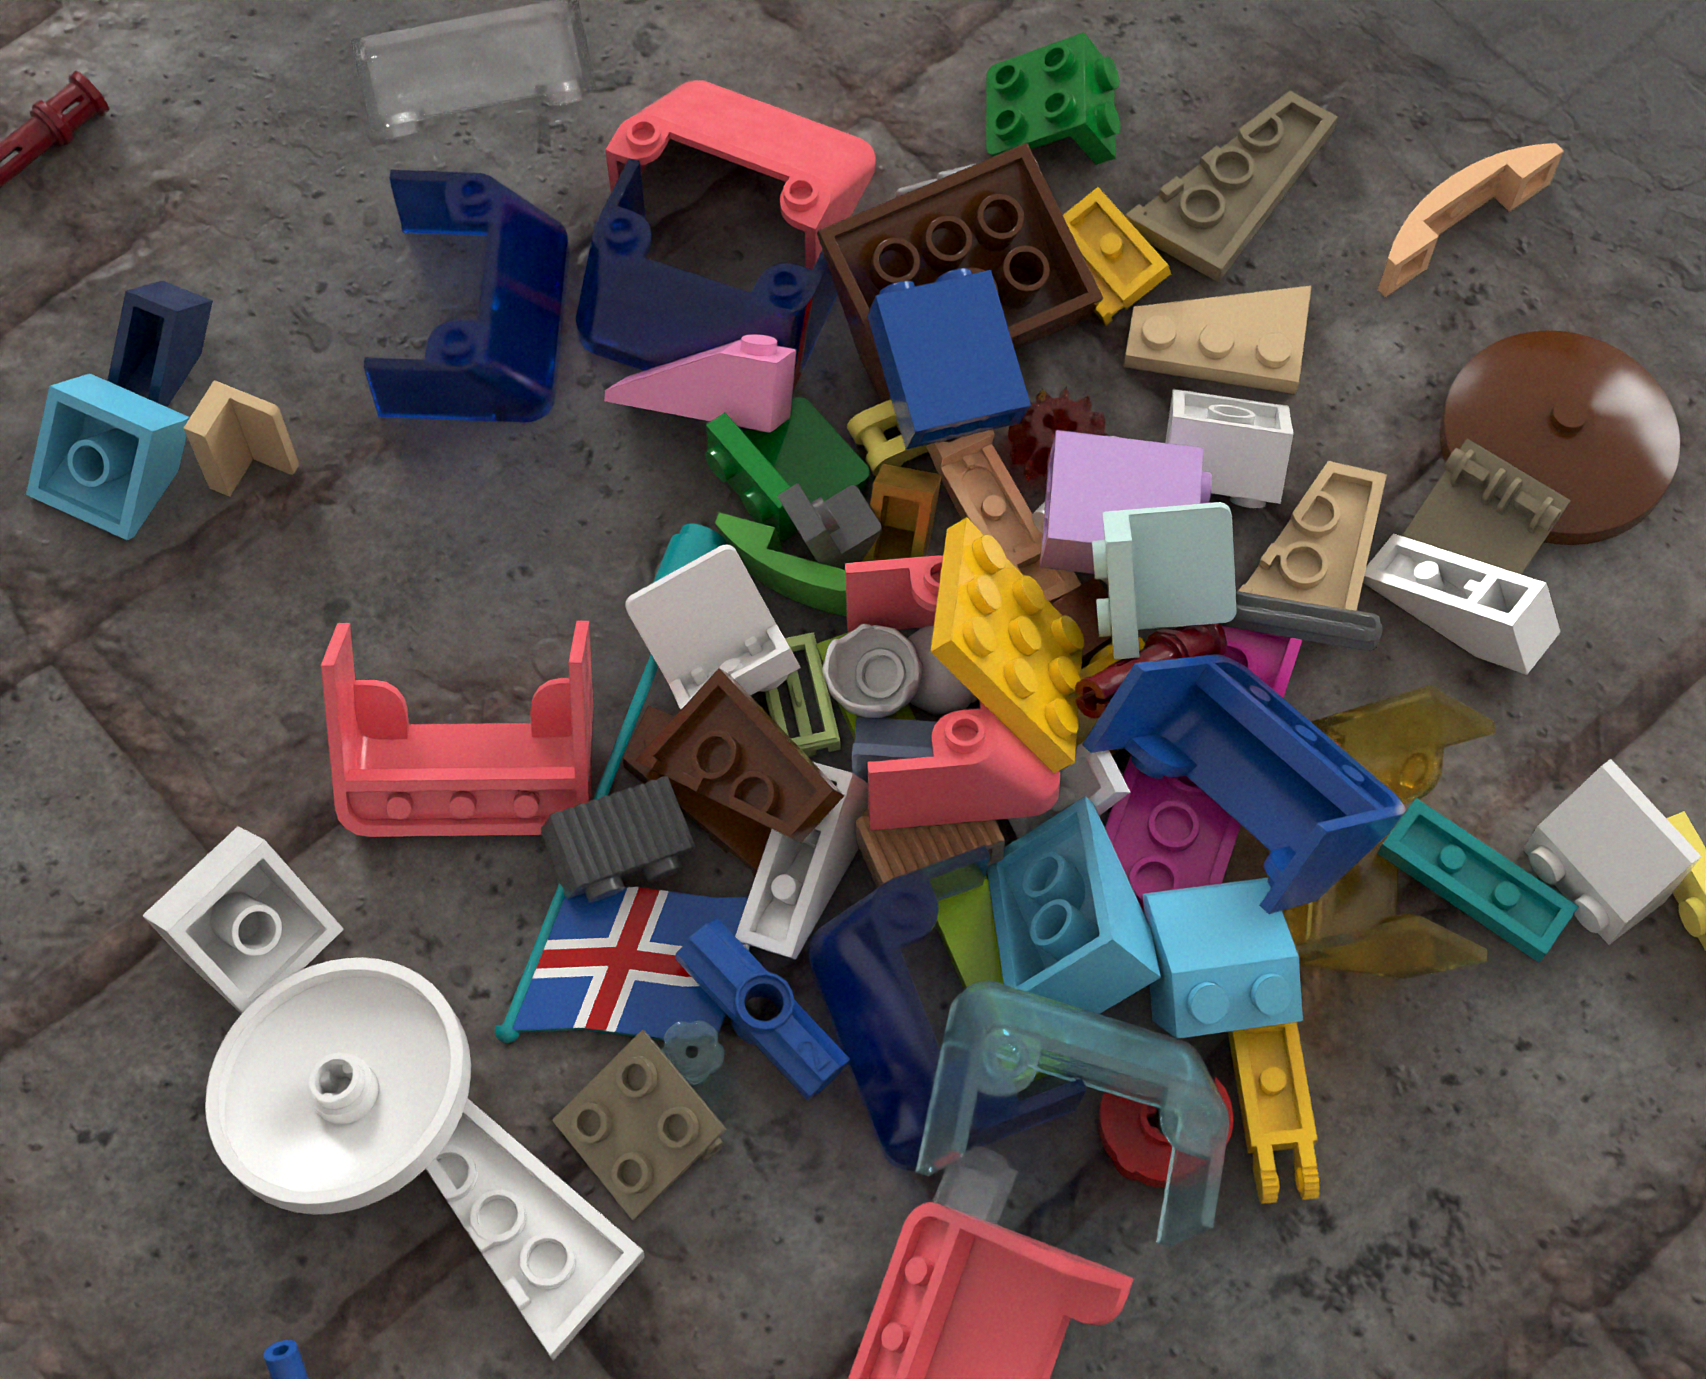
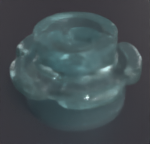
[661,1020,724,1085]

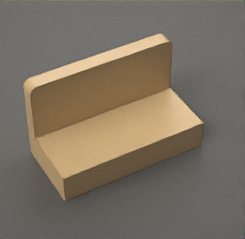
[184,380,299,497]

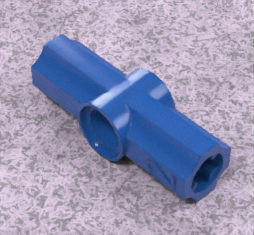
[675,918,851,1101]

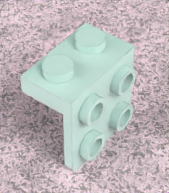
[1092,502,1237,660]

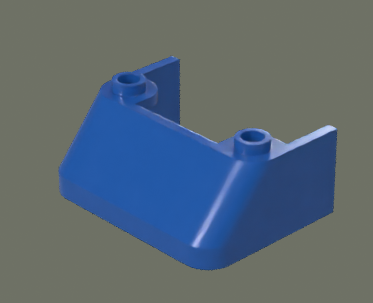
[1082,654,1405,914]

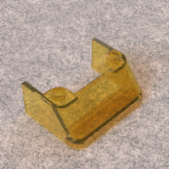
[1282,685,1495,979]

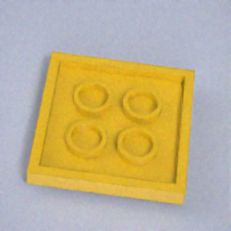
[930,517,1084,773]

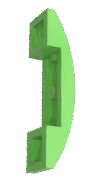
[715,512,890,616]

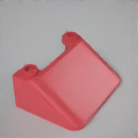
[605,80,876,279]
[848,1202,1134,1379]

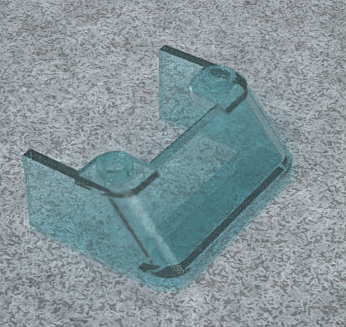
[916,981,1229,1247]

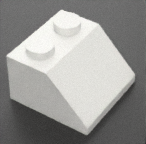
[1165,389,1293,508]
[1523,759,1702,945]
[142,826,344,1014]

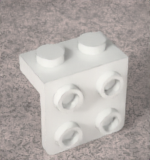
[625,545,801,710]

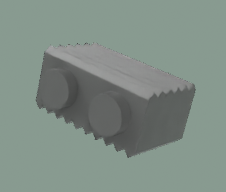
[541,776,695,902]

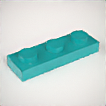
[1377,798,1579,963]

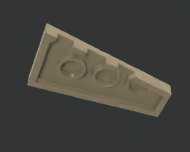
[1125,91,1338,282]

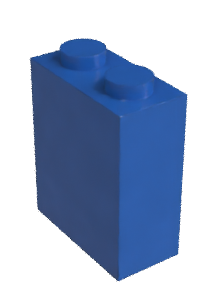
[867,268,1031,450]

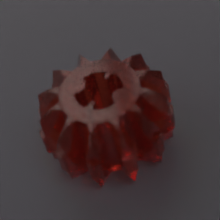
[1007,387,1107,482]

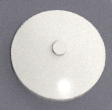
[205,958,471,1214]

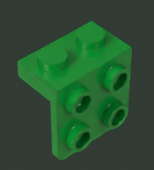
[986,32,1120,165]
[704,397,870,542]

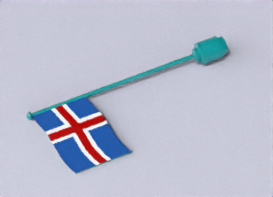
[494,524,751,1043]

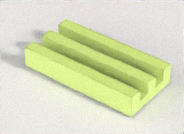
[764,632,841,756]

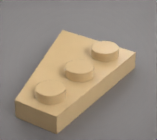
[1124,286,1311,394]
[1239,461,1387,611]

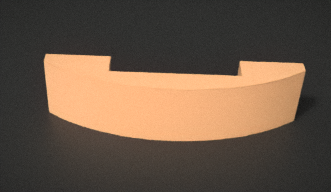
[1378,143,1564,297]
[926,430,1081,604]

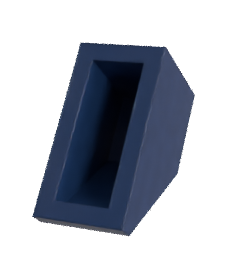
[107,280,213,407]

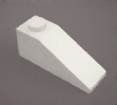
[1363,534,1560,675]
[735,762,869,960]

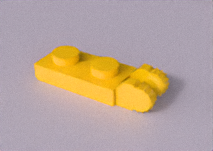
[1228,1022,1320,1204]

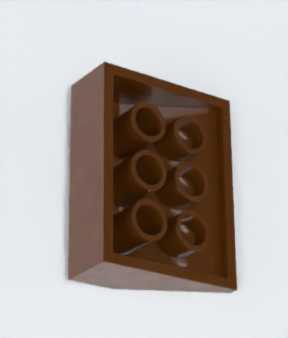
[817,143,1103,403]

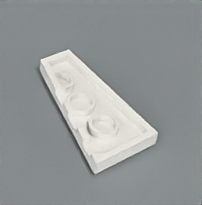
[426,1098,645,1361]

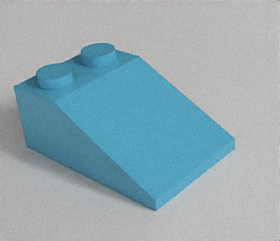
[986,796,1161,1040]

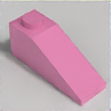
[604,335,796,433]

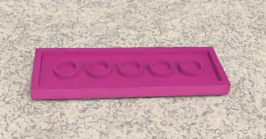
[1105,626,1302,913]

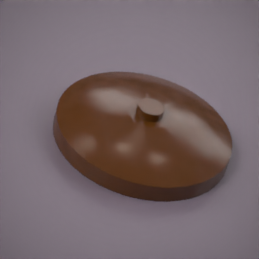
[1439,331,1680,545]

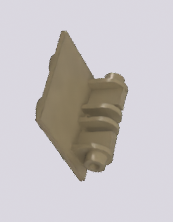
[1402,439,1571,575]
[552,1030,727,1221]

